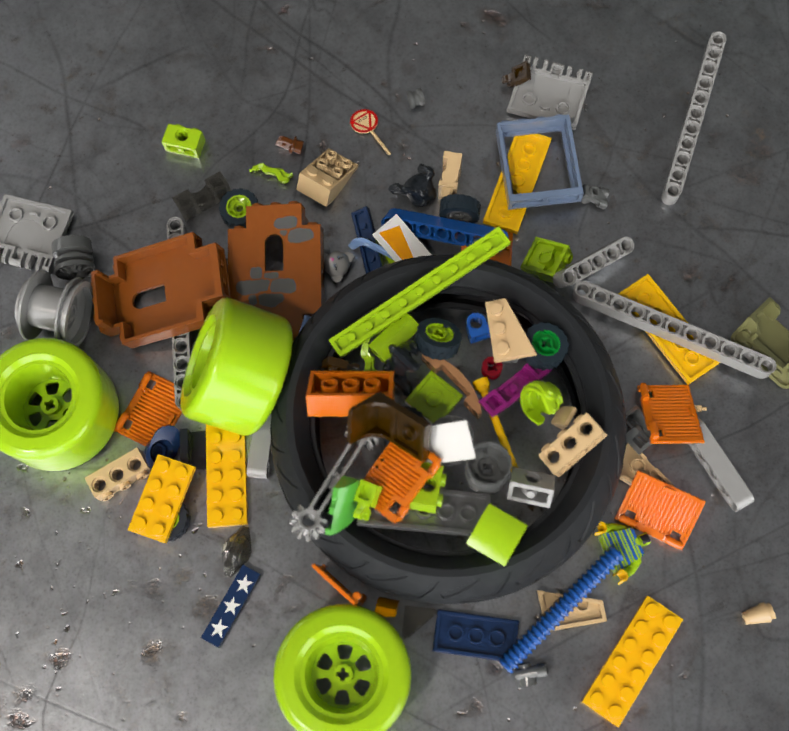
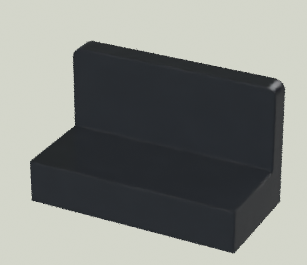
[180,428,206,470]

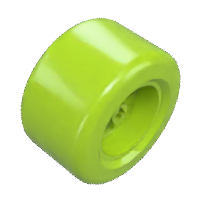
[180,297,293,436]
[0,338,119,471]
[273,604,412,731]

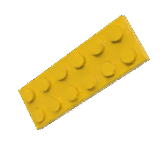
[483,134,552,235]
[618,274,720,385]
[206,425,248,528]
[581,595,683,727]

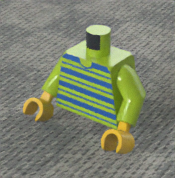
[594,521,651,585]

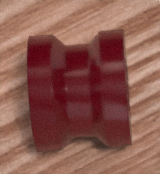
[481,356,503,381]

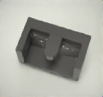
[626,405,662,455]

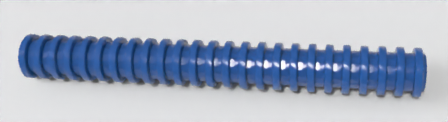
[499,546,624,673]

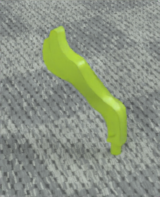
[249,163,294,184]
[361,339,377,371]

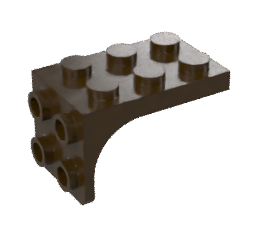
[347,392,431,462]

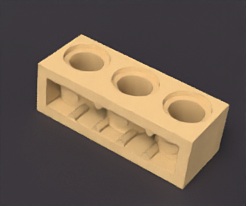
[538,413,608,477]
[85,448,152,501]

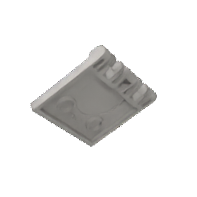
[507,54,593,130]
[0,194,74,275]

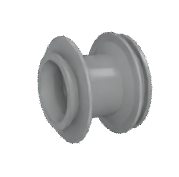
[15,269,94,346]

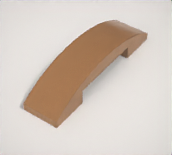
[422,354,482,420]

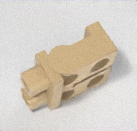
[438,151,462,202]

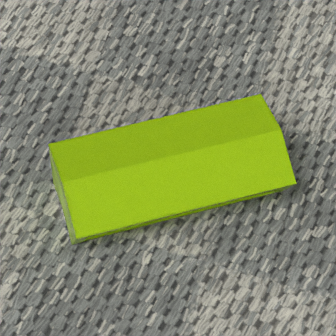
[368,314,419,363]

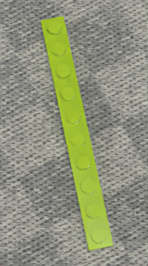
[329,226,511,358]

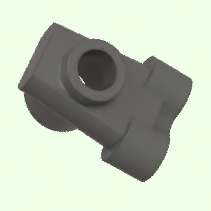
[581,184,609,210]
[515,662,549,687]

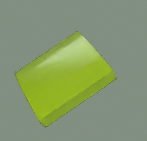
[466,503,528,566]

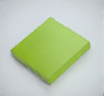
[405,370,463,425]

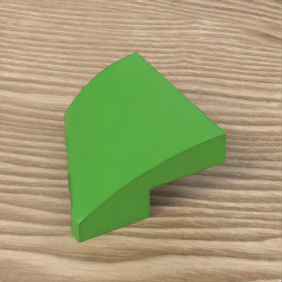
[325,476,359,536]

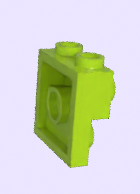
[520,237,573,283]

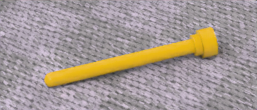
[472,377,518,471]

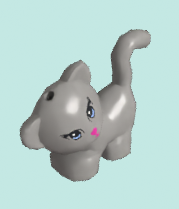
[324,241,355,283]

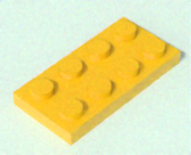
[128,454,196,544]

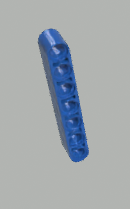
[381,208,509,252]

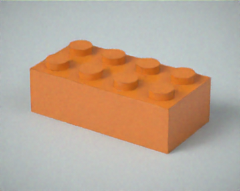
[306,371,395,417]

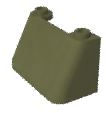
[731,297,789,389]

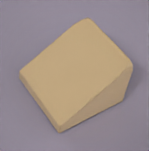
[551,406,577,430]

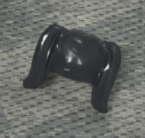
[388,164,437,207]
[383,341,422,397]

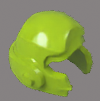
[520,380,563,425]

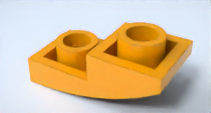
[375,596,399,617]

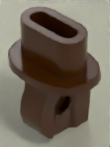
[275,136,304,154]

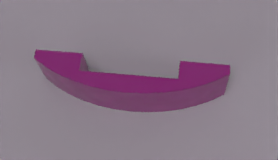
[478,363,552,418]

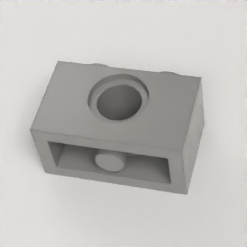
[507,467,555,508]

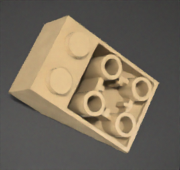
[296,148,358,207]

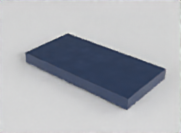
[432,609,519,661]

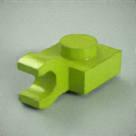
[353,479,382,521]

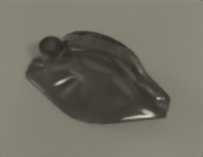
[221,526,252,578]

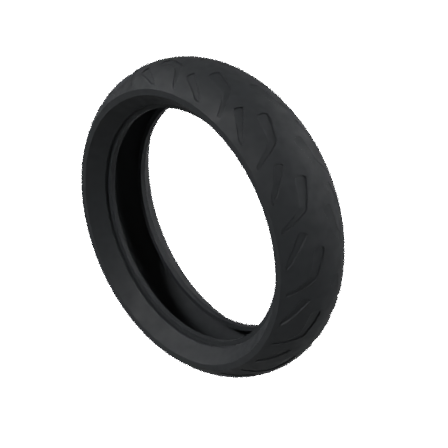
[270,254,627,604]

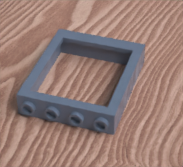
[496,114,584,210]

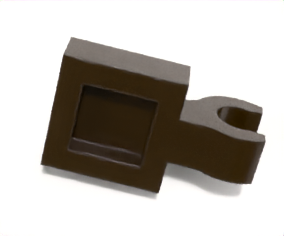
[502,61,531,88]
[321,356,360,371]

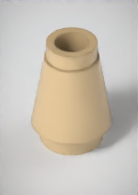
[741,602,776,625]

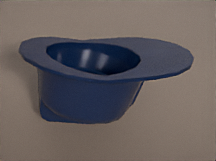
[144,425,180,469]

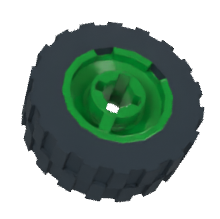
[523,322,569,371]

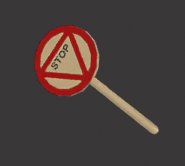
[350,109,391,155]

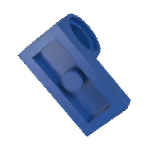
[466,313,491,344]

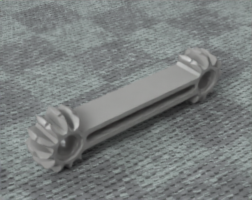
[289,424,380,542]

